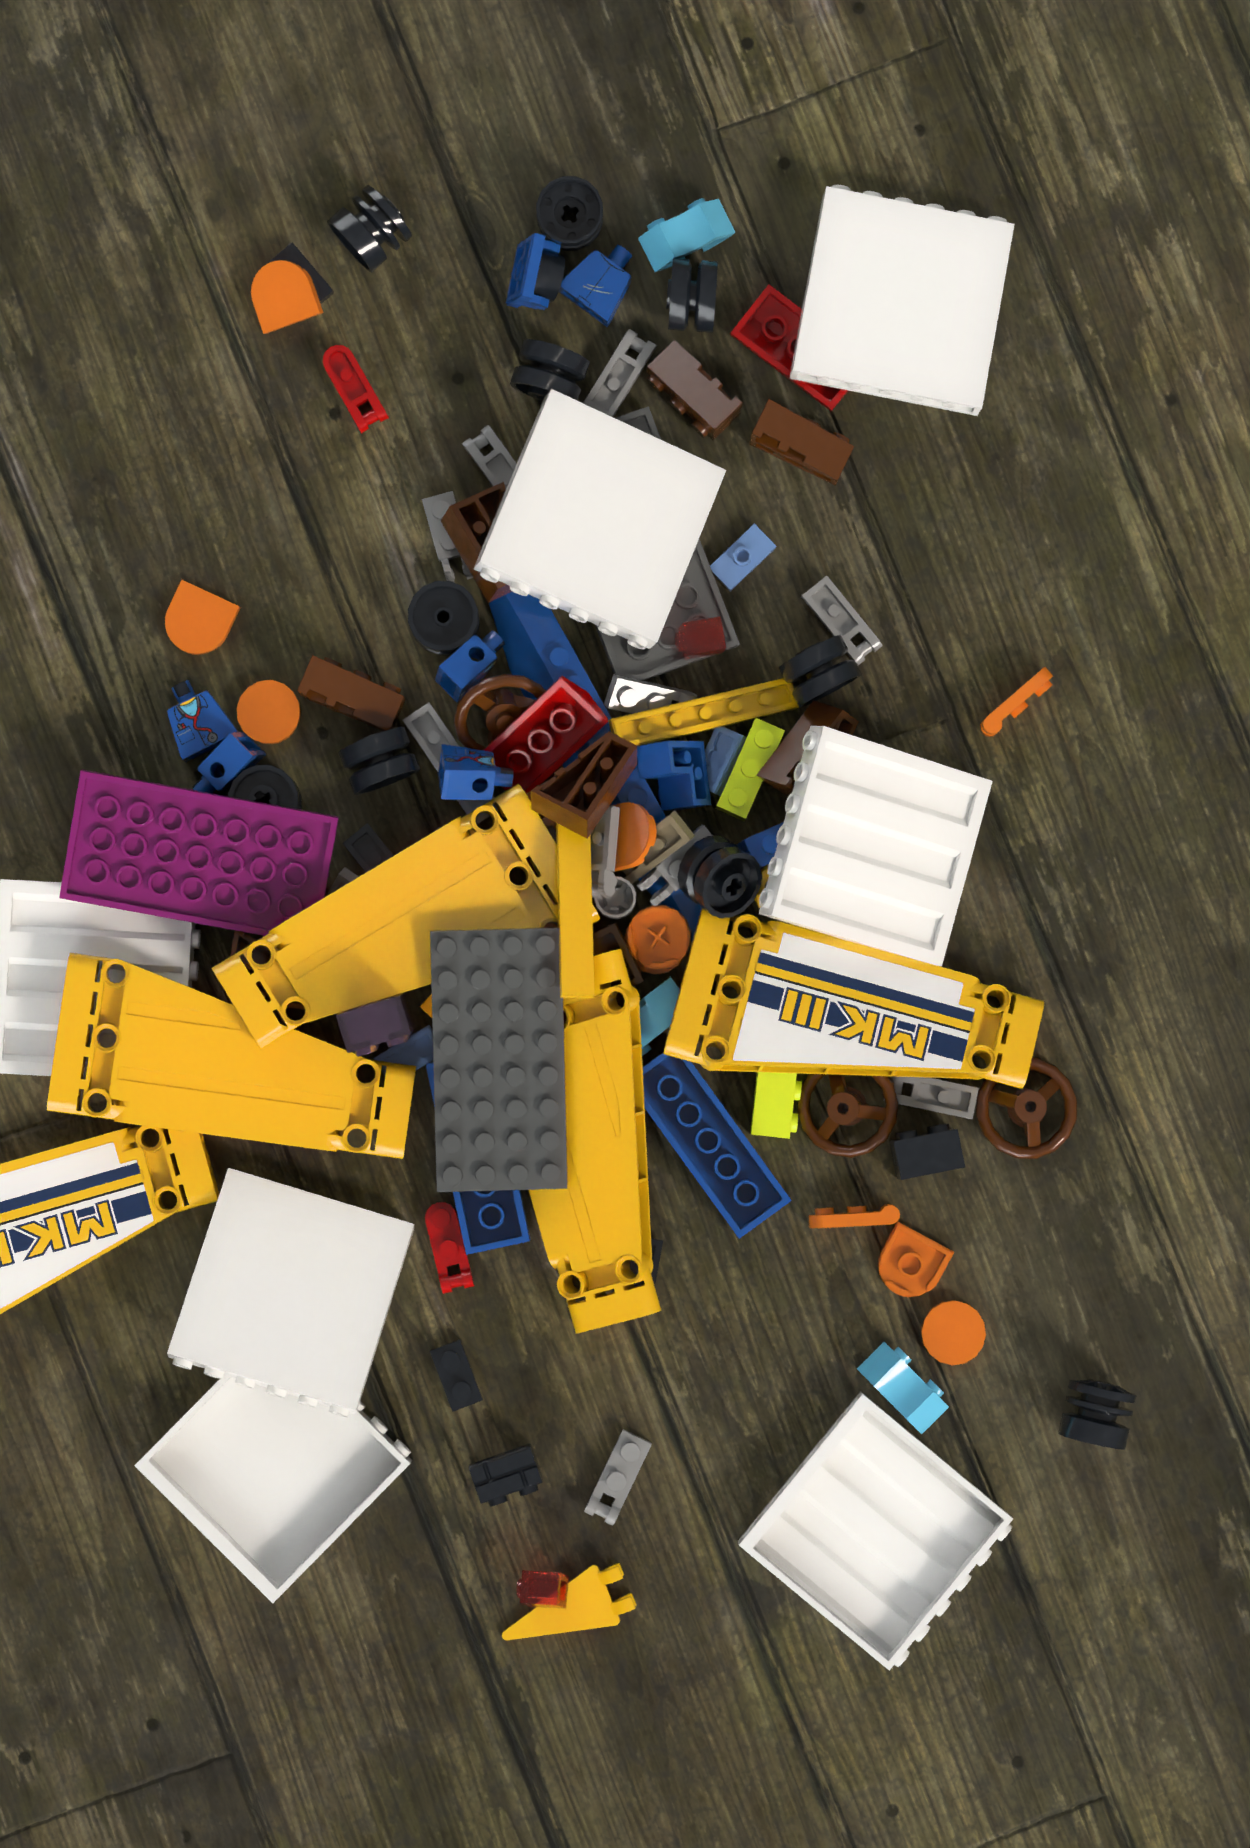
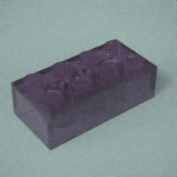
[336,993,416,1057]

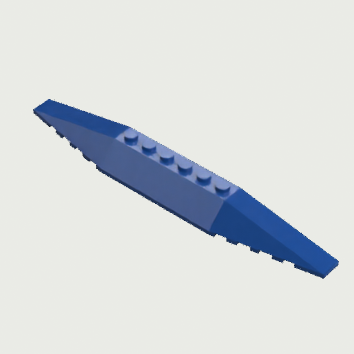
[489,591,729,956]

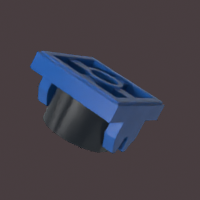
[506,233,565,310]

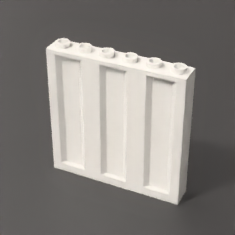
[759,726,992,967]
[0,879,201,1078]
[738,1391,1013,1671]

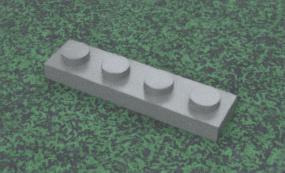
[403,702,498,825]

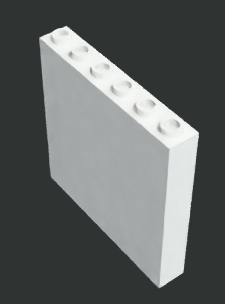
[789,185,1015,416]
[473,389,726,649]
[167,1168,414,1417]
[134,1374,412,1603]

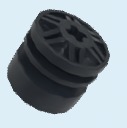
[536,176,603,251]
[327,185,412,273]
[1058,1379,1137,1450]

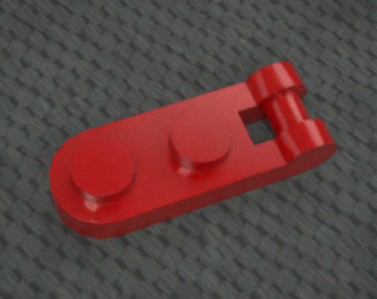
[323,345,389,433]
[425,1202,474,1294]

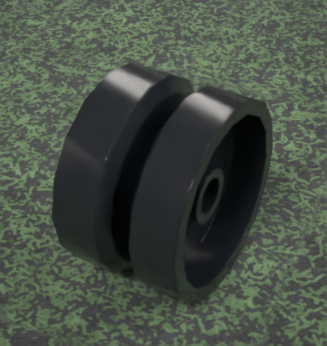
[666,258,718,333]
[510,339,590,401]
[408,581,480,656]
[779,635,862,708]
[338,727,421,795]
[228,765,302,810]
[677,835,762,918]

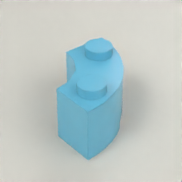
[638,198,736,272]
[639,977,680,1056]
[857,1342,949,1434]

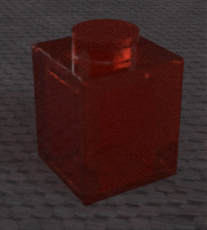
[675,616,726,660]
[517,1570,569,1609]

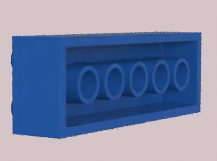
[643,1053,792,1239]
[426,1062,531,1255]

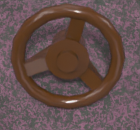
[454,674,546,750]
[976,1058,1077,1159]
[797,1074,899,1158]

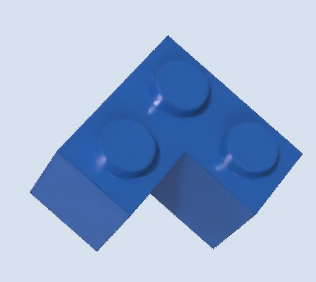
[637,741,711,811]

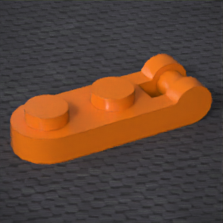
[980,667,1053,737]
[809,1204,900,1228]

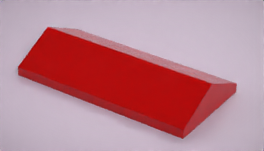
[730,284,849,412]
[483,676,609,795]

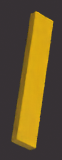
[608,678,799,746]
[556,823,594,998]

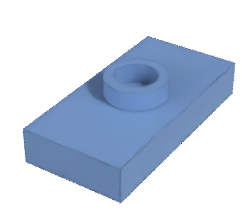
[710,523,777,592]
[705,727,747,796]
[374,1025,433,1076]

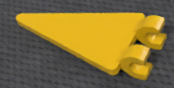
[502,1563,637,1640]

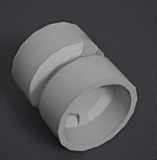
[594,876,636,920]

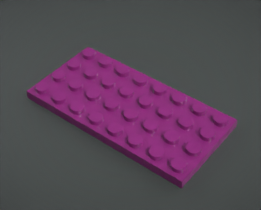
[59,770,339,936]

